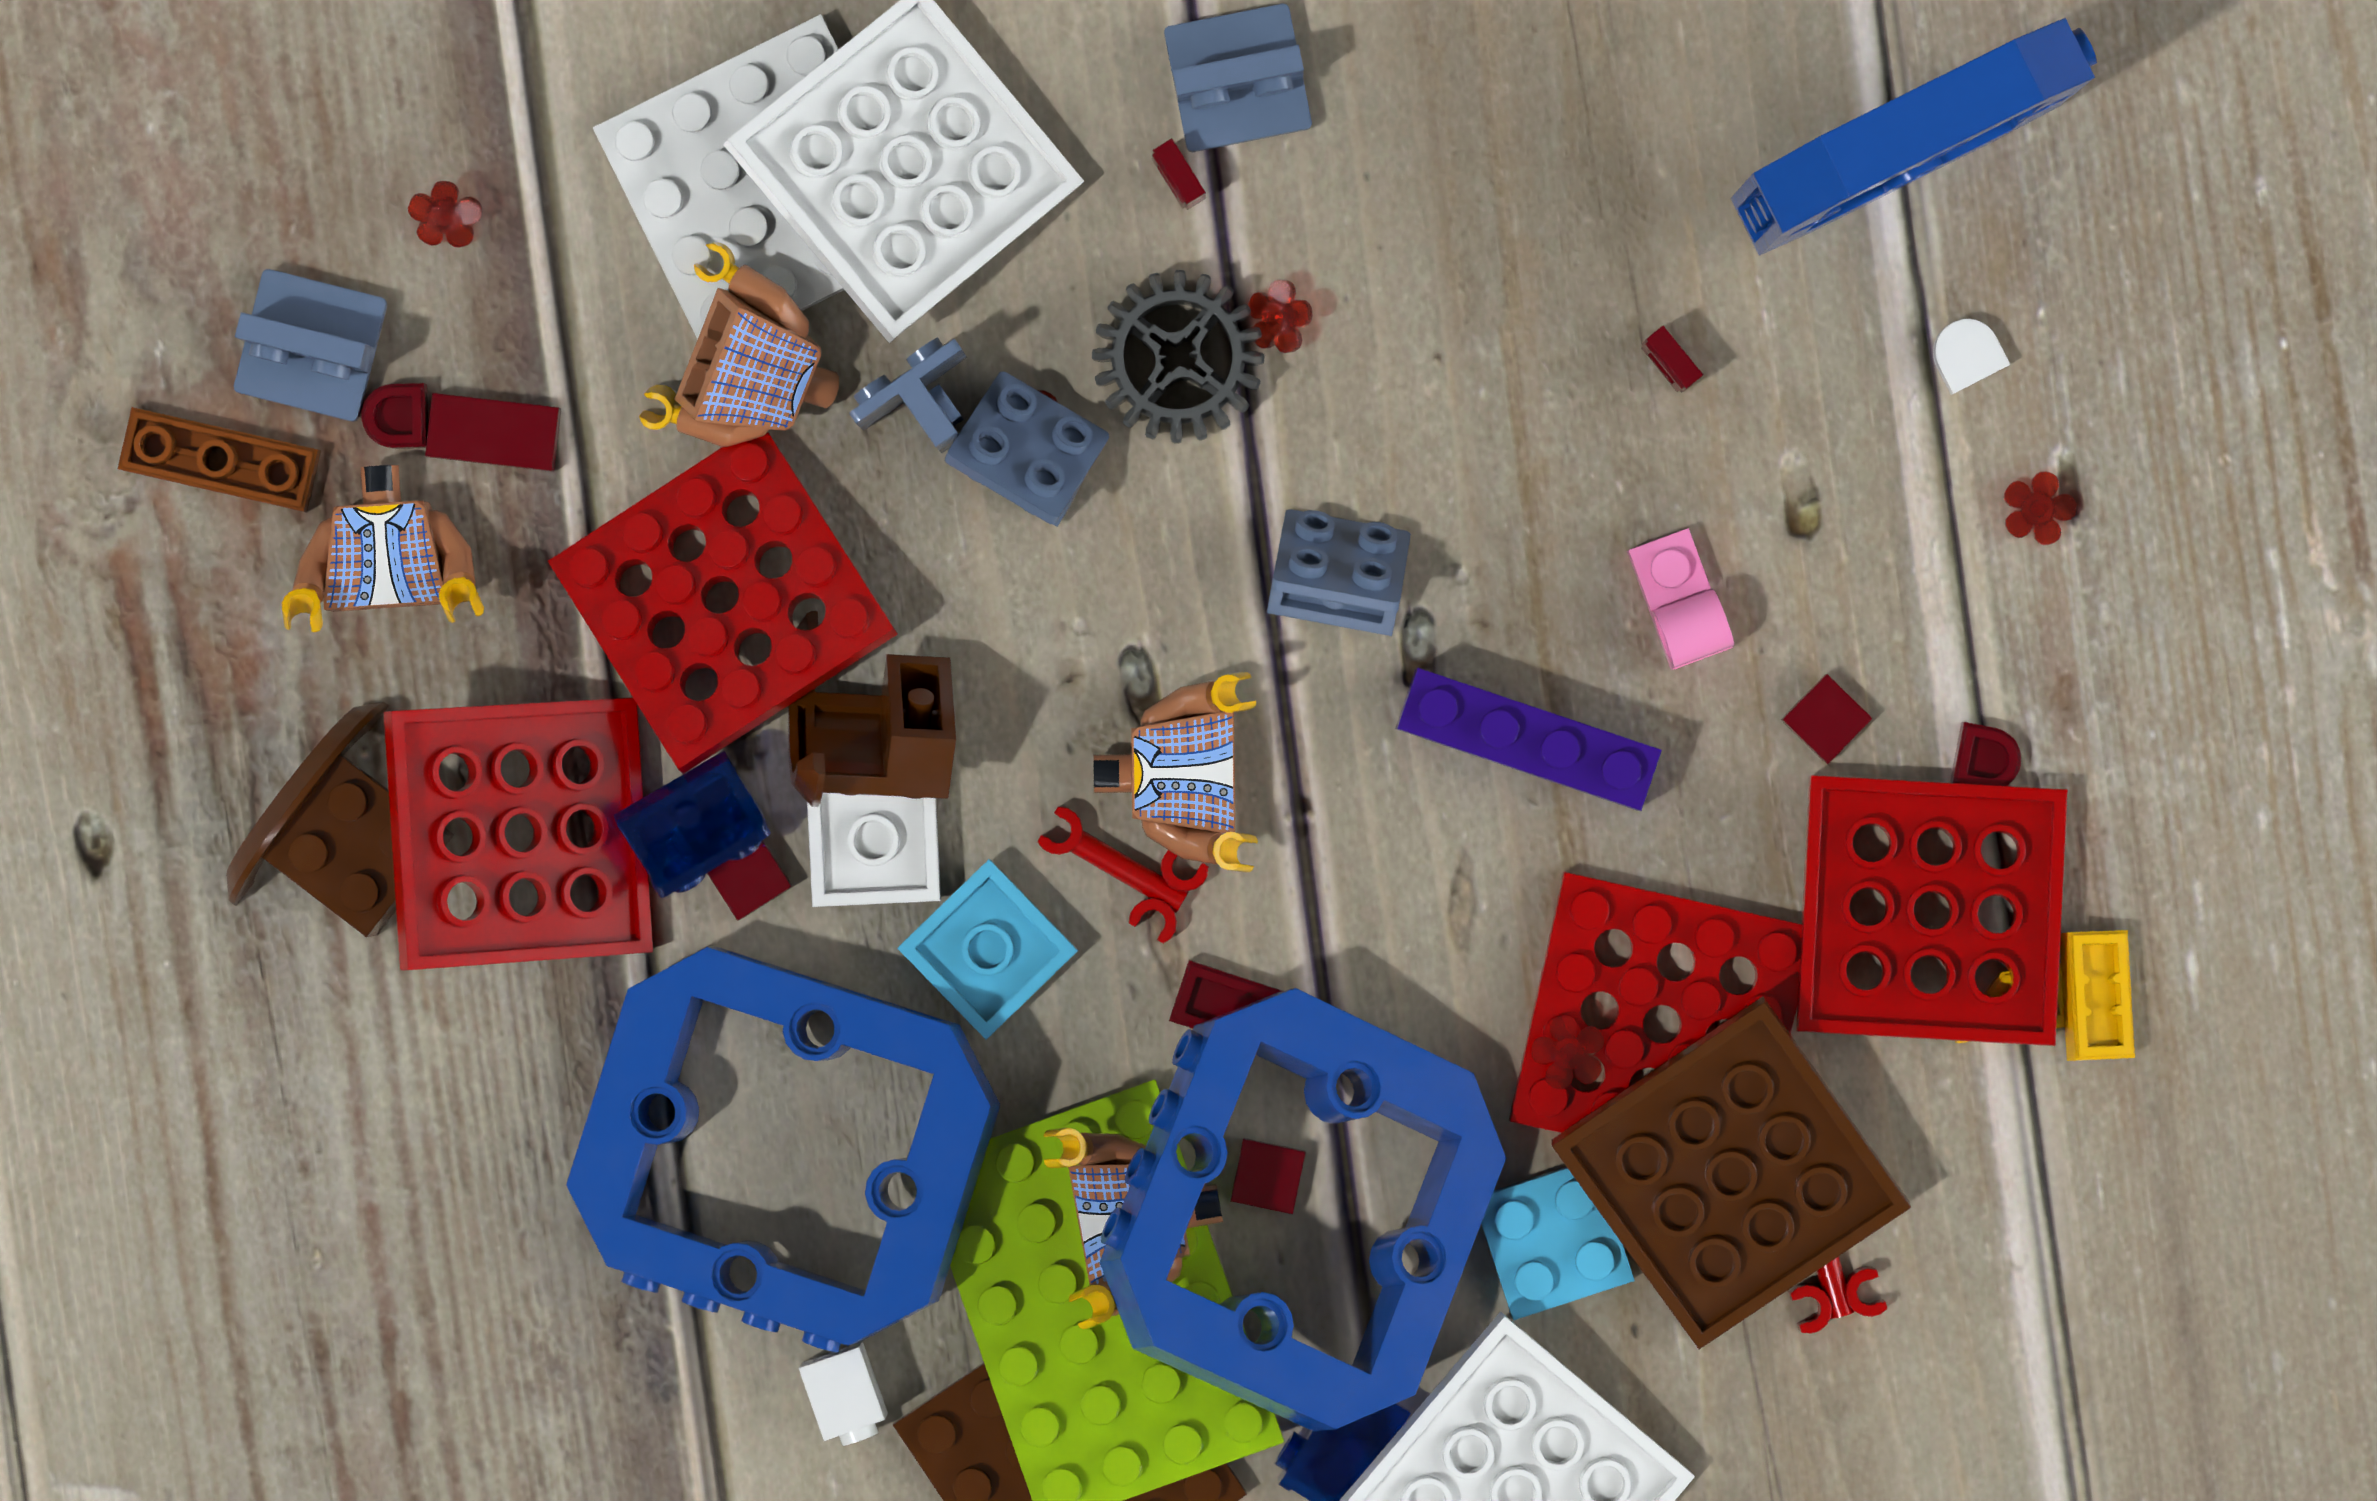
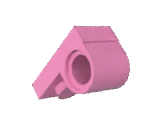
[1627,528,1734,670]

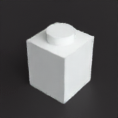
[798,1341,888,1446]

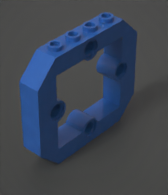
[1730,18,2097,256]
[566,947,1001,1352]
[1100,988,1506,1431]

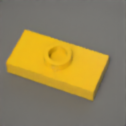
[2060,930,2135,1061]

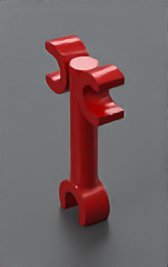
[1037,807,1209,944]
[1788,1256,1887,1334]

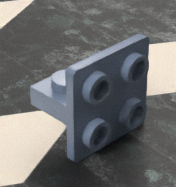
[1164,4,1312,153]
[234,269,387,422]
[849,337,967,454]
[945,371,1109,527]
[1267,509,1411,636]

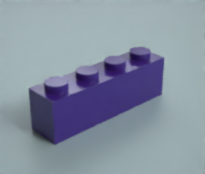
[1395,668,1662,811]

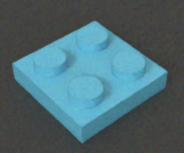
[897,859,1078,1040]
[1481,1167,1635,1321]

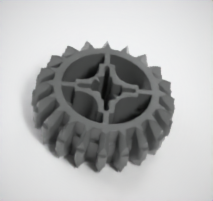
[1092,270,1265,444]

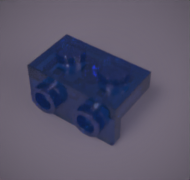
[614,751,771,898]
[1274,1403,1411,1501]

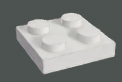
[807,793,941,907]

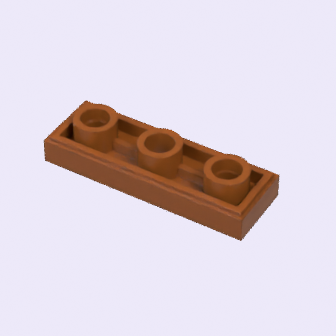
[117,407,321,512]

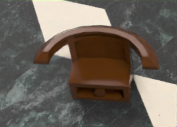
[788,611,956,807]
[226,702,454,938]

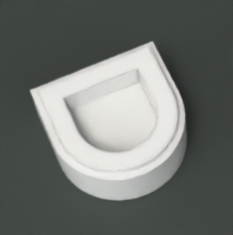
[1933,319,2010,395]

